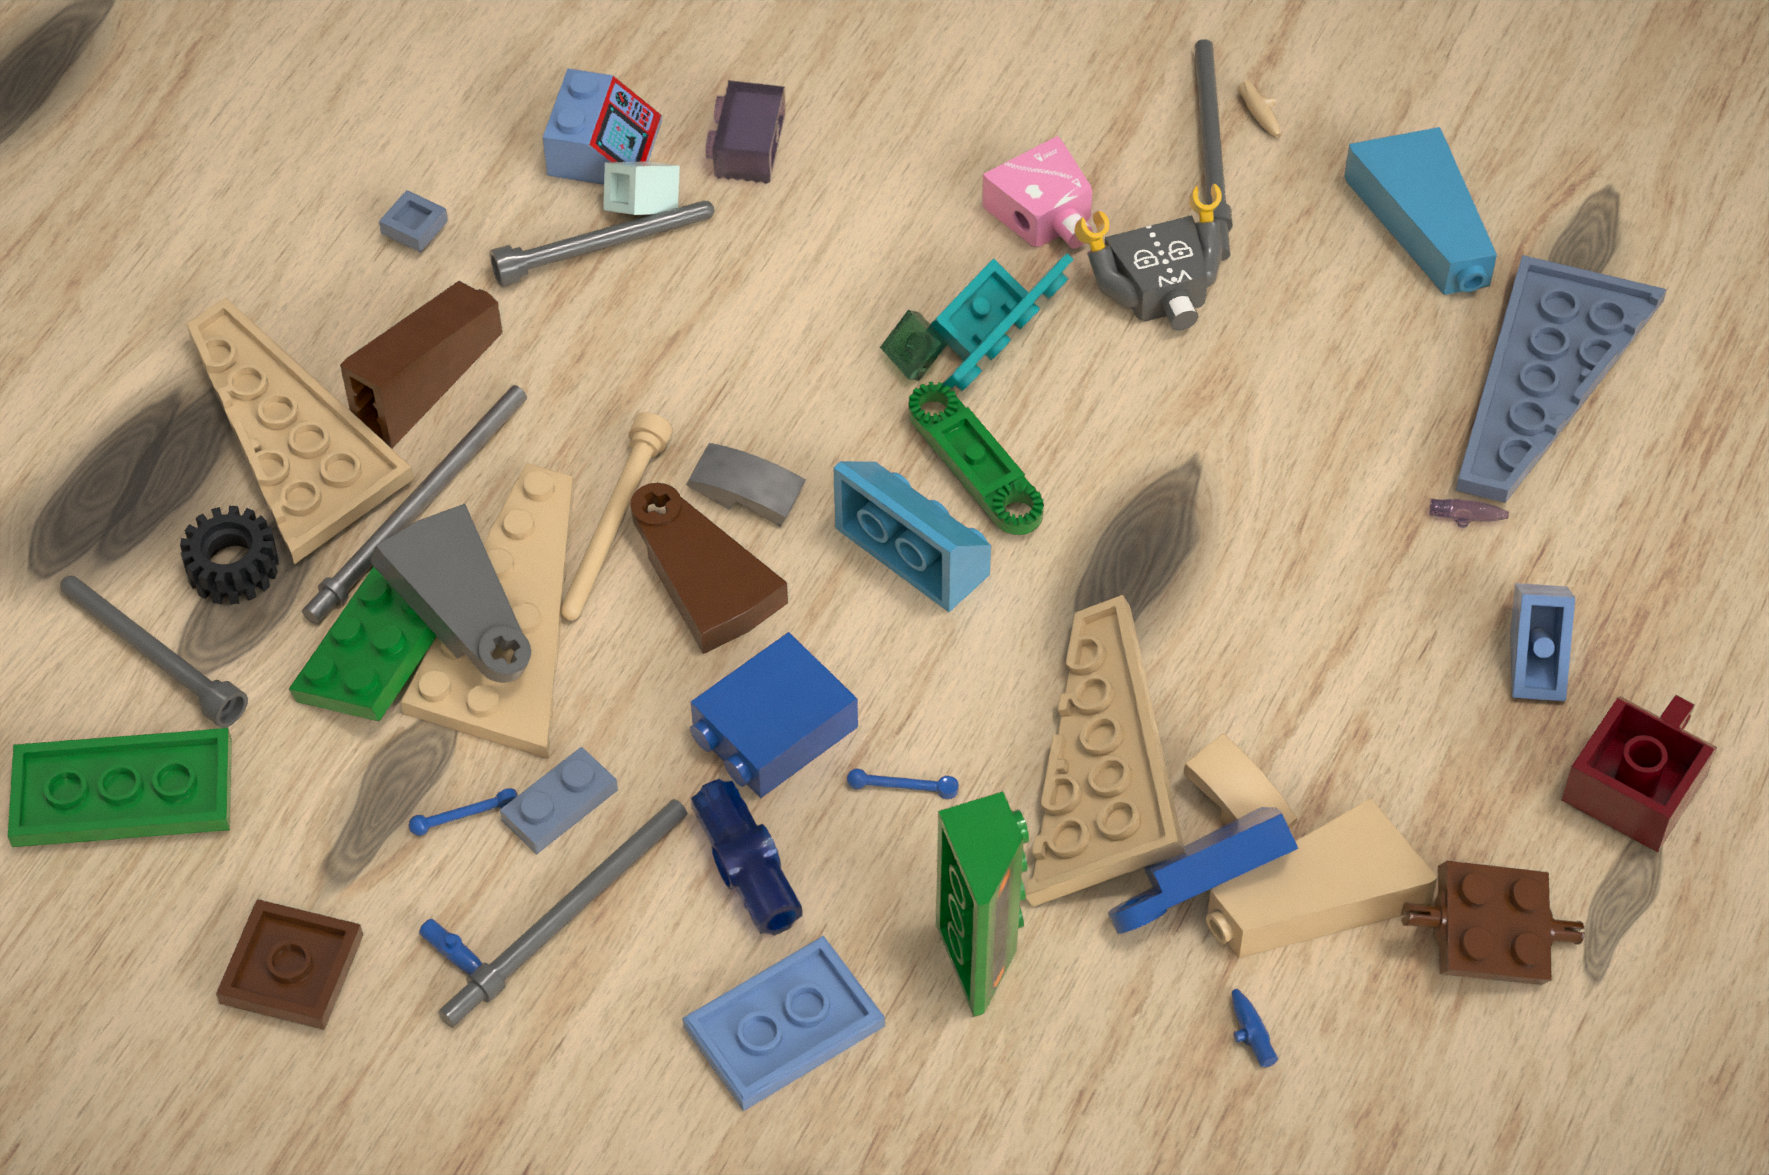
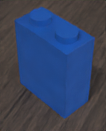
[690,632,858,798]

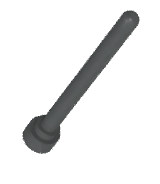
[489,201,714,287]
[60,576,248,728]

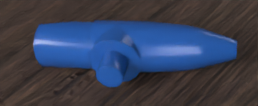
[419,919,482,975]
[1231,989,1278,1067]

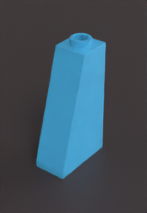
[1344,127,1497,295]

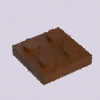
[216,899,363,1030]

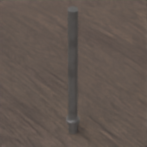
[302,385,527,624]

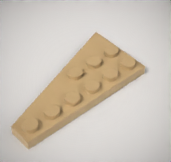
[186,297,414,564]
[401,463,574,759]
[1025,595,1185,907]

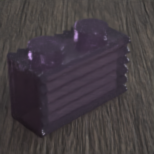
[706,80,786,184]

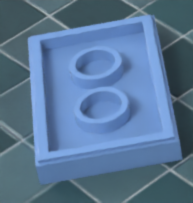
[682,935,885,1111]

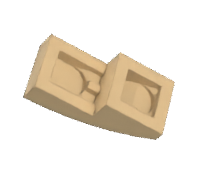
[1184,733,1297,829]

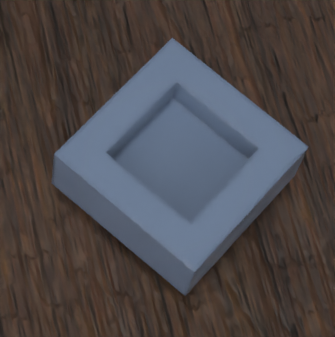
[379,190,448,252]

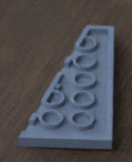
[1456,255,1667,503]

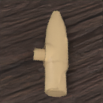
[1237,81,1282,138]

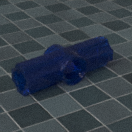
[691,779,803,936]

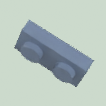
[500,746,618,854]

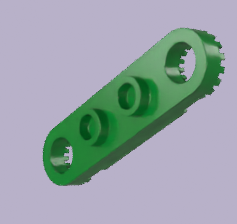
[908,382,1044,535]

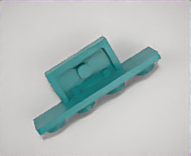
[929,253,1074,392]

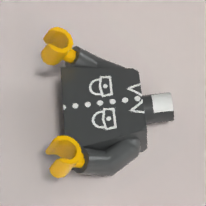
[1074,184,1222,331]

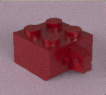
[1562,695,1718,852]

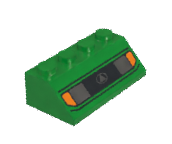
[936,791,1029,1017]

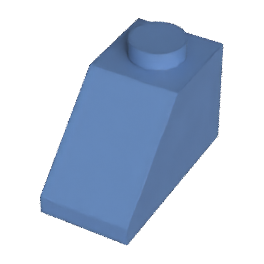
[1510,583,1575,701]

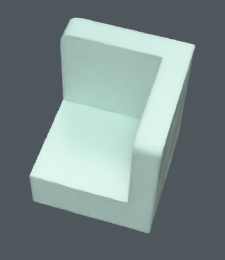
[603,162,680,215]

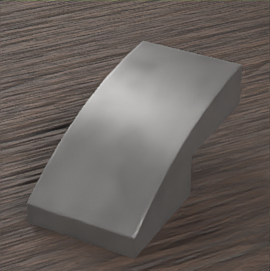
[686,443,806,526]

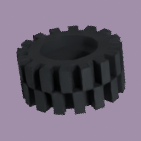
[180,506,279,605]

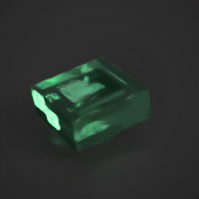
[880,310,948,381]

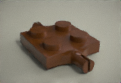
[1401,861,1585,985]

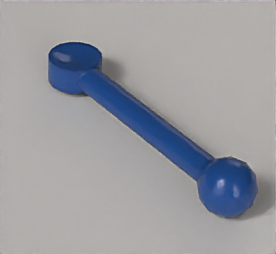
[847,768,959,799]
[409,788,518,836]

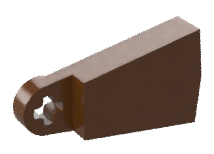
[630,483,788,654]

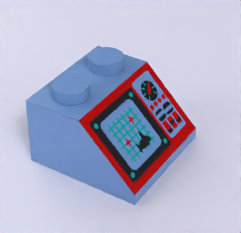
[543,68,662,185]

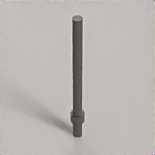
[1195,39,1233,261]
[438,799,687,1028]

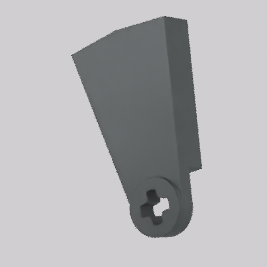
[370,504,531,683]

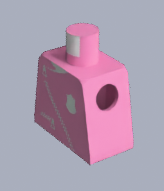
[982,136,1093,248]

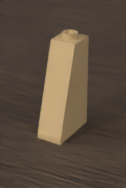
[1206,798,1438,958]

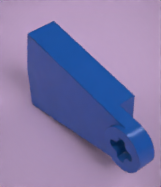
[1108,807,1299,934]

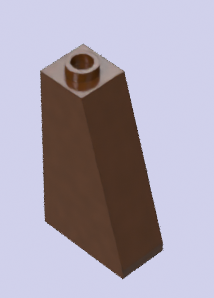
[340,281,503,449]

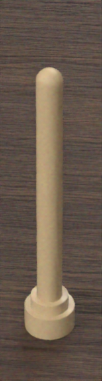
[561,412,673,621]

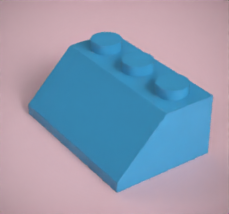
[833,461,991,612]

